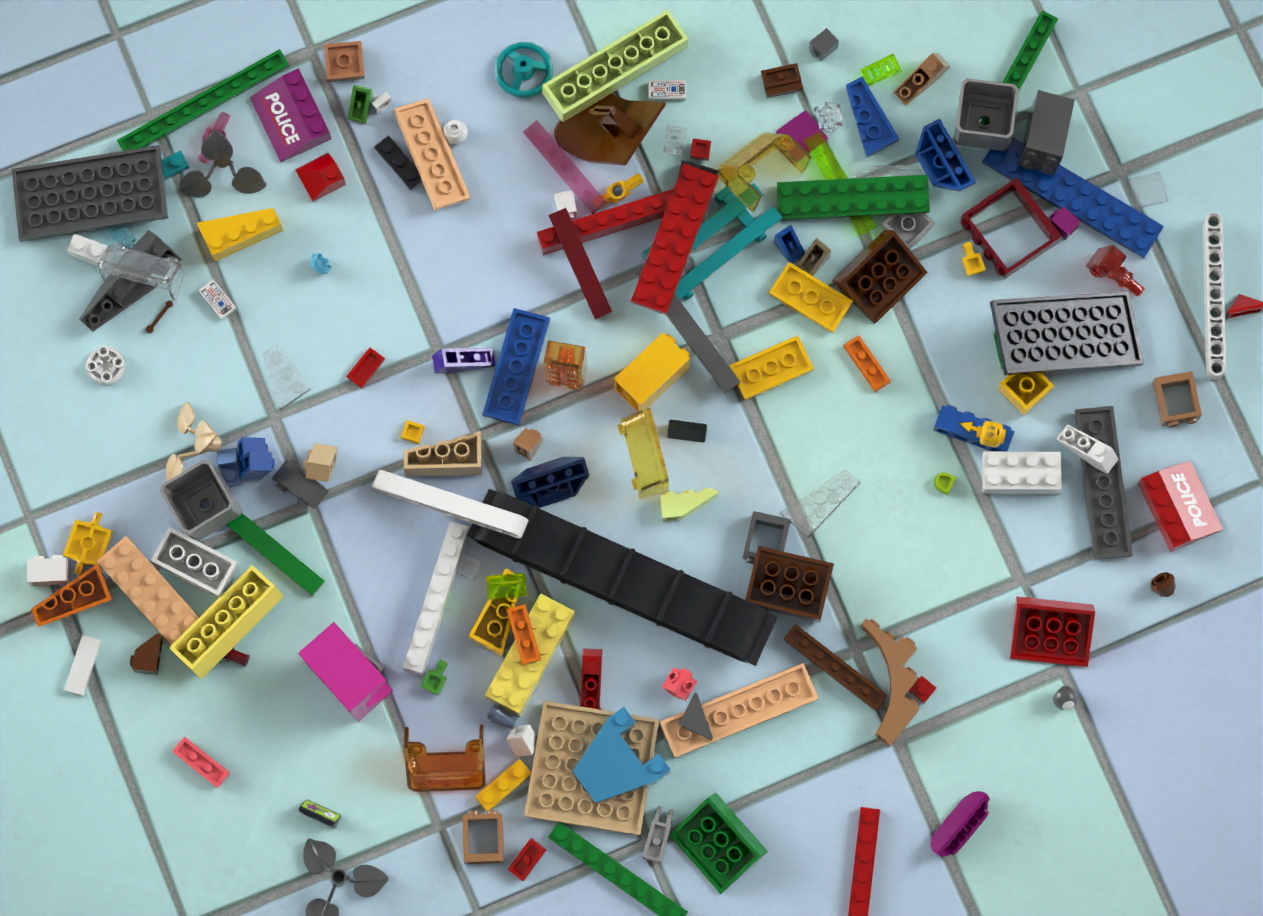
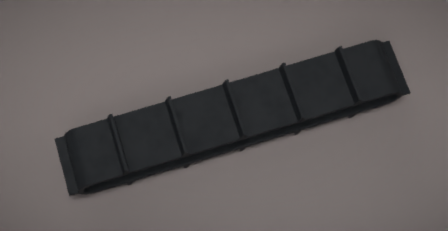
[467,489,778,666]

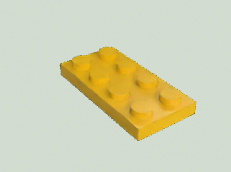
[769,262,853,334]
[729,335,814,401]

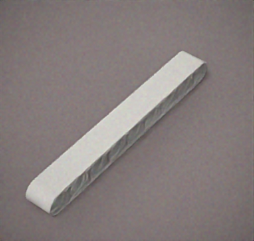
[1202,213,1226,380]
[371,470,529,539]

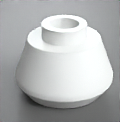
[442,120,468,144]

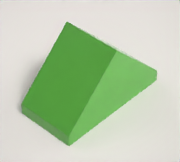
[348,85,374,124]

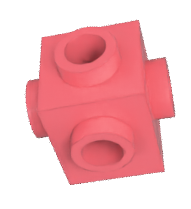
[662,668,697,701]

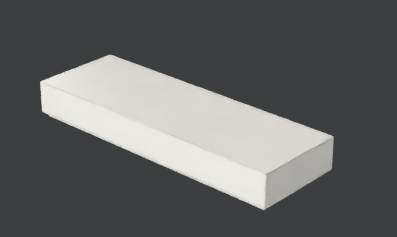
[64,635,102,696]

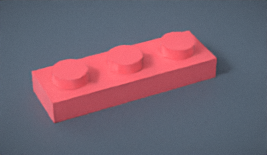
[172,736,231,788]

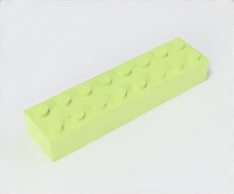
[542,10,688,122]

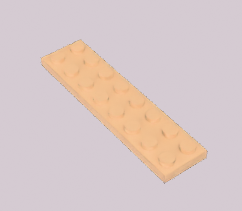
[659,663,819,759]

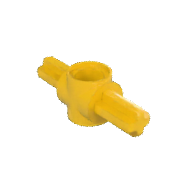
[593,173,644,210]

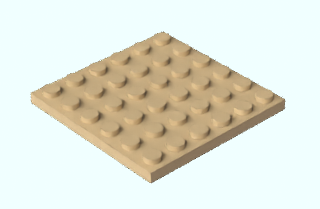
[524,701,659,836]

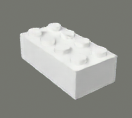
[981,451,1062,495]
[150,527,240,598]

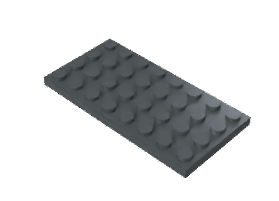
[12,145,169,242]

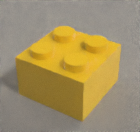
[998,373,1054,416]

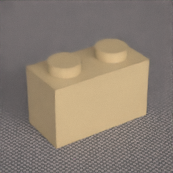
[303,443,337,482]

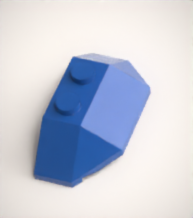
[915,119,976,192]

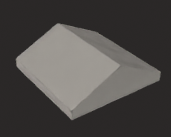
[882,213,935,250]

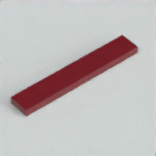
[548,208,612,319]

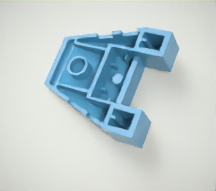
[572,707,671,803]

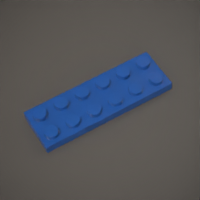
[482,308,550,426]

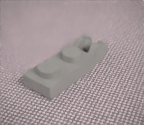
[642,806,674,864]

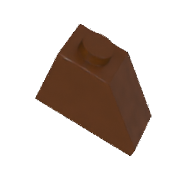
[130,633,164,675]

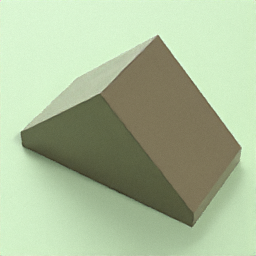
[797,238,831,276]

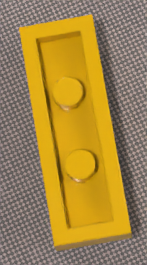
[475,759,531,811]

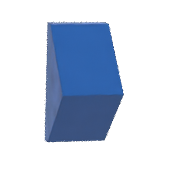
[774,225,805,264]

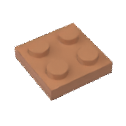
[324,41,365,82]

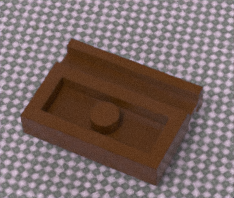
[761,63,803,98]

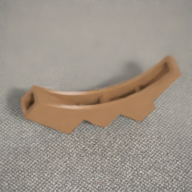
[860,619,920,747]

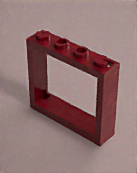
[960,177,1062,279]

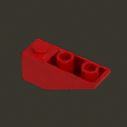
[580,648,603,710]

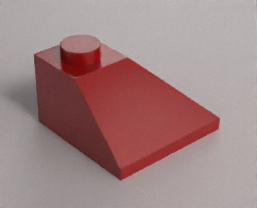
[295,152,346,202]

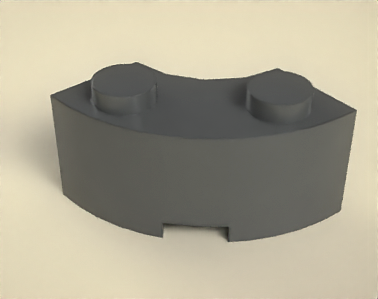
[272,461,329,509]

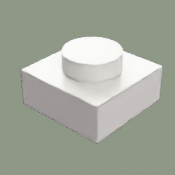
[372,92,392,114]

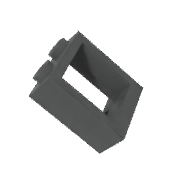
[743,511,791,564]

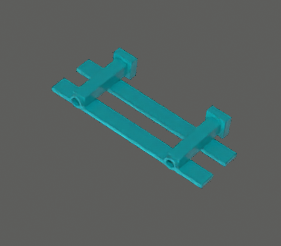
[642,183,783,301]

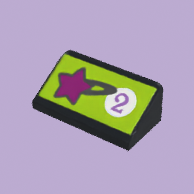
[298,800,341,828]

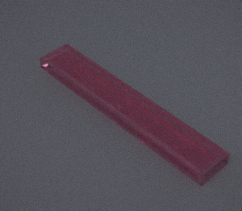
[523,120,607,214]

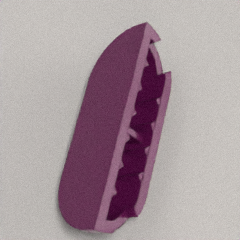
[930,791,990,857]

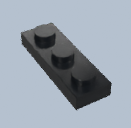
[374,136,422,190]

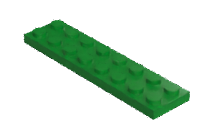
[777,174,930,221]

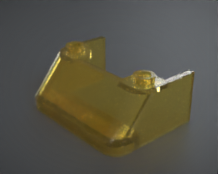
[717,132,812,212]
[617,408,669,499]

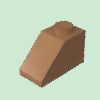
[513,428,543,461]

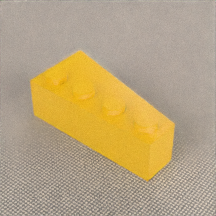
[197,208,283,262]
[467,568,523,657]

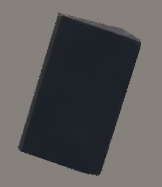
[667,419,707,443]

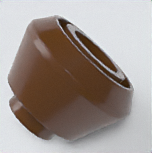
[1150,572,1176,597]

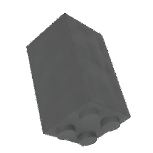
[1018,90,1075,175]

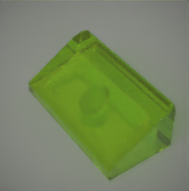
[486,573,527,599]

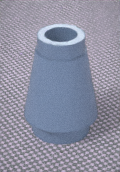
[487,705,517,729]

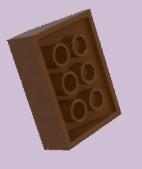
[832,229,928,324]
[745,546,834,623]

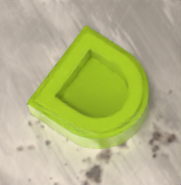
[934,472,957,495]

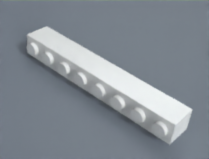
[403,521,469,677]

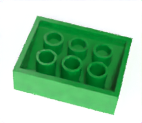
[669,793,768,894]

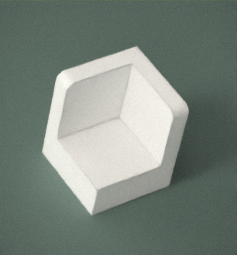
[506,724,537,757]

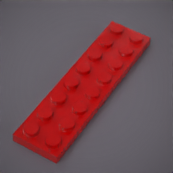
[631,163,719,315]

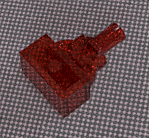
[1086,245,1145,297]

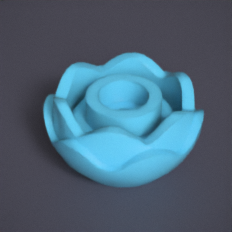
[310,253,332,274]

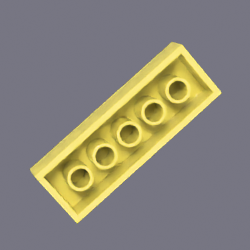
[169,565,284,679]
[485,593,575,717]

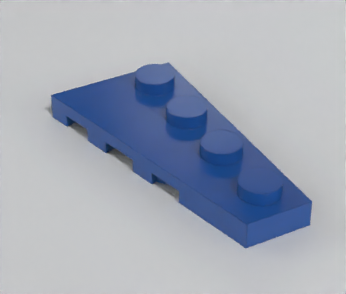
[846,77,899,158]

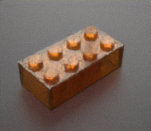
[543,340,587,390]

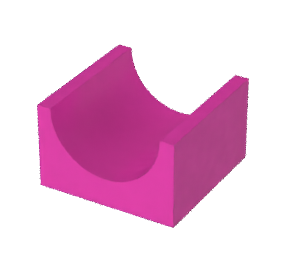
[298,622,393,722]

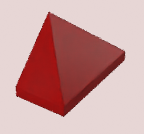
[1226,294,1263,319]

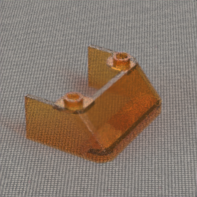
[404,724,486,792]

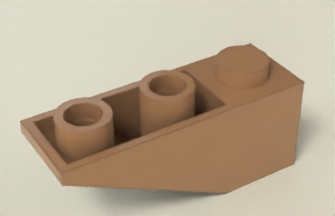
[893,53,951,106]

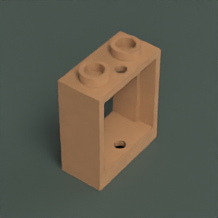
[1152,371,1202,428]
[463,810,504,864]

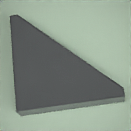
[679,692,713,741]

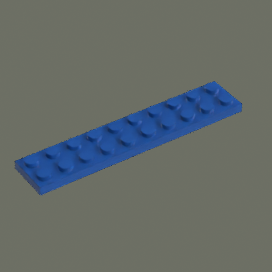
[982,137,1164,259]

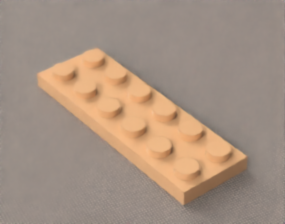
[393,98,470,211]
[97,535,199,645]

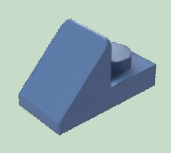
[217,448,242,487]

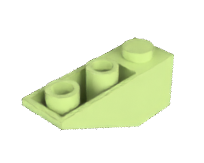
[660,488,718,522]

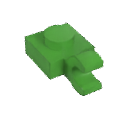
[421,659,448,696]

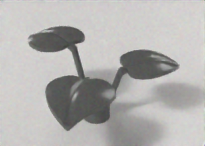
[179,129,266,198]
[303,838,388,916]

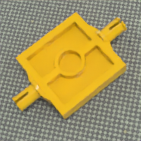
[63,511,113,575]

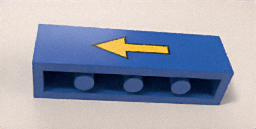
[933,405,1015,452]

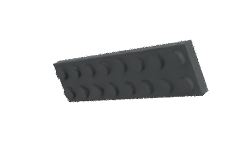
[1074,406,1133,560]

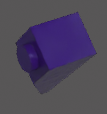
[432,347,496,374]

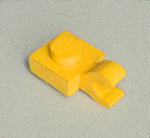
[961,242,986,277]

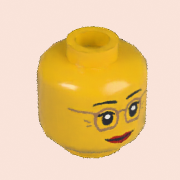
[976,421,1006,447]

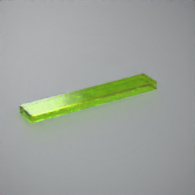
[803,131,876,236]

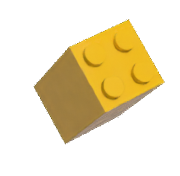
[614,332,690,414]

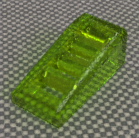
[860,53,903,87]

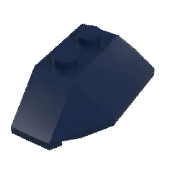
[511,457,590,508]

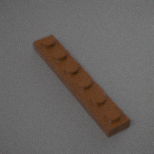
[783,624,888,712]

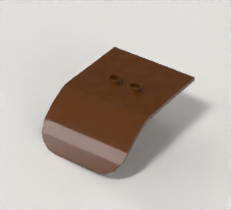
[554,93,666,166]

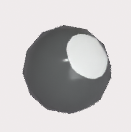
[1053,686,1078,710]

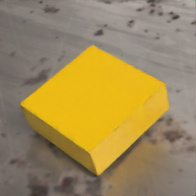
[400,420,425,445]

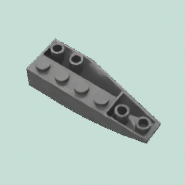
[79,230,182,332]

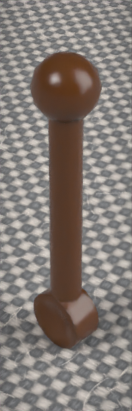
[146,300,173,333]

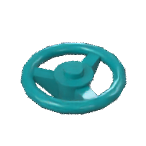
[494,42,553,98]

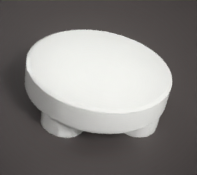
[86,346,125,385]

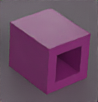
[1050,207,1081,240]

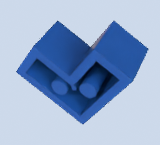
[237,437,275,480]

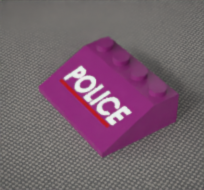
[250,68,332,162]

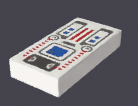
[648,80,686,100]
[198,279,237,320]

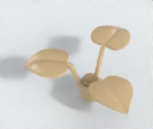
[166,402,221,481]

